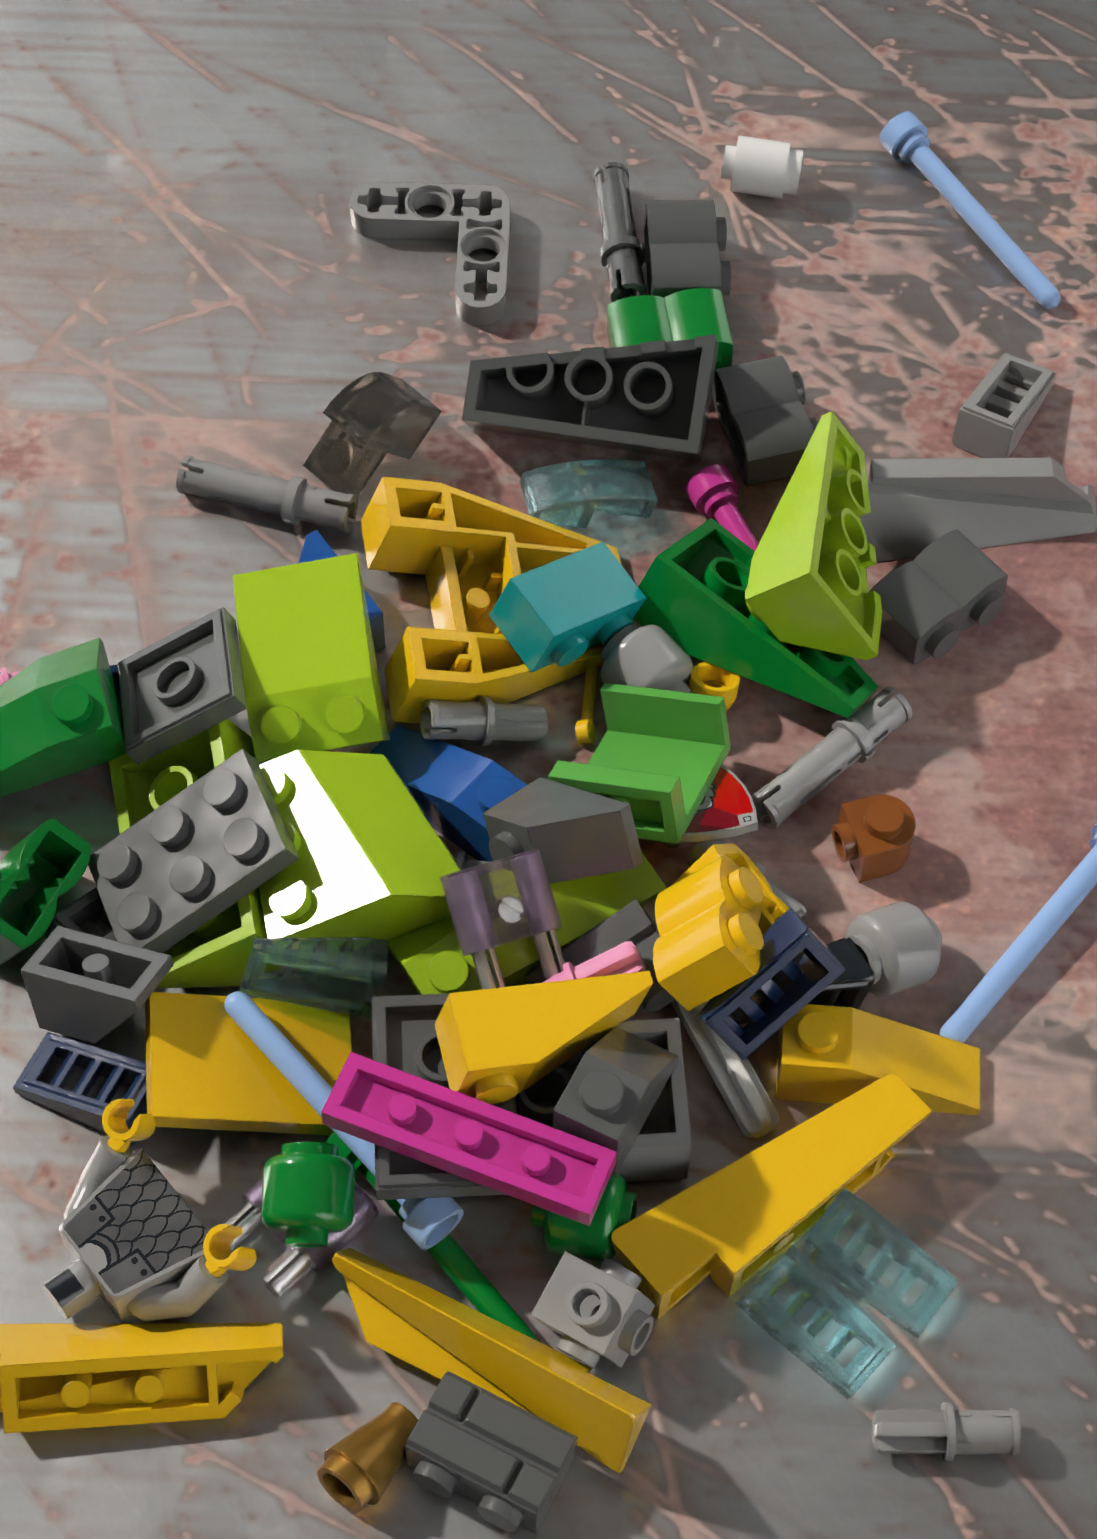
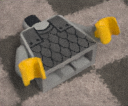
[43,1099,257,1323]

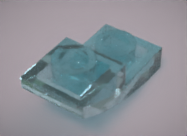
[519,459,658,529]

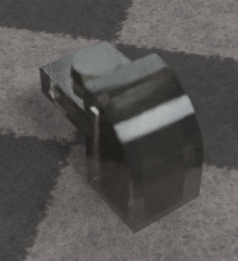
[303,372,442,497]

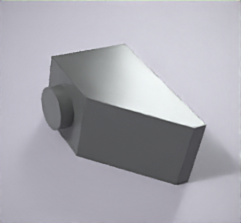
[483,777,644,885]
[21,926,174,1044]
[553,1027,678,1176]

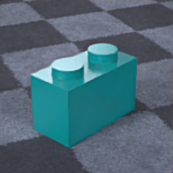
[489,542,646,673]

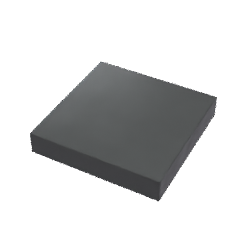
[118,607,247,765]

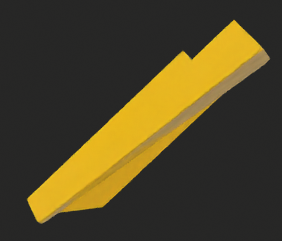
[611,1073,932,1320]
[332,1248,652,1474]
[0,1323,283,1434]

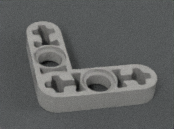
[349,181,511,327]

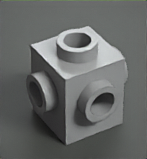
[531,1251,655,1369]

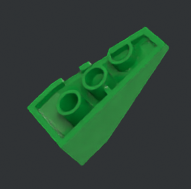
[633,518,879,718]
[0,638,125,798]

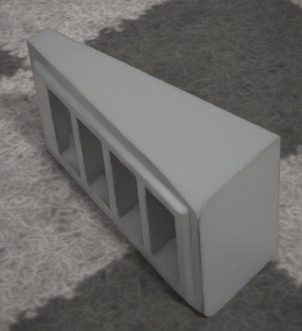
[952,353,1057,458]

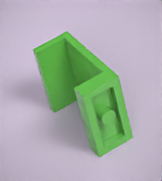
[548,683,731,844]

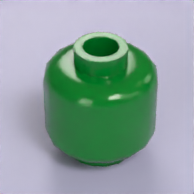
[261,1142,355,1248]
[531,1173,638,1262]

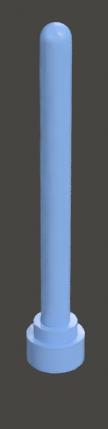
[879,111,1061,309]
[940,823,1097,1043]
[224,991,464,1250]

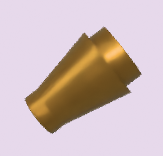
[317,1402,418,1512]

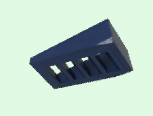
[699,908,846,1060]
[13,1032,147,1146]

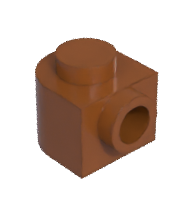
[832,794,916,883]

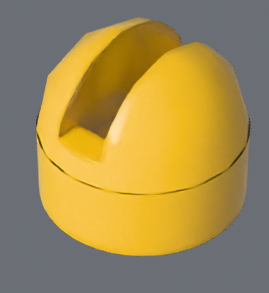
[688,662,740,712]

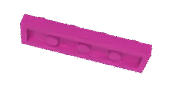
[321,1052,617,1226]

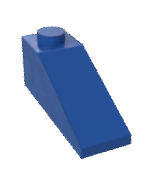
[369,725,527,863]

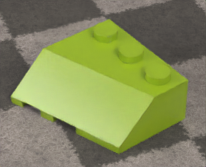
[259,750,463,973]

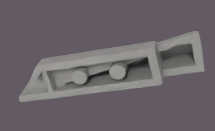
[861,457,1097,563]

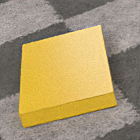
[145,992,352,1135]

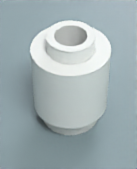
[721,135,803,199]

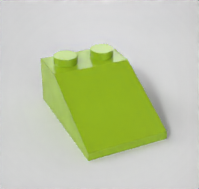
[232,553,390,762]

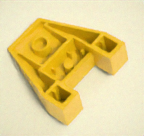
[360,476,634,723]

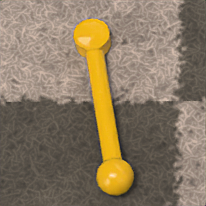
[575,645,603,745]

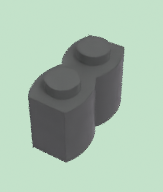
[643,199,731,298]
[712,355,819,486]
[869,529,1008,665]

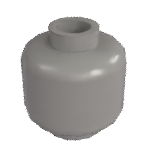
[600,624,693,693]
[845,902,942,996]

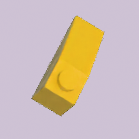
[434,971,653,1104]
[775,1004,980,1115]

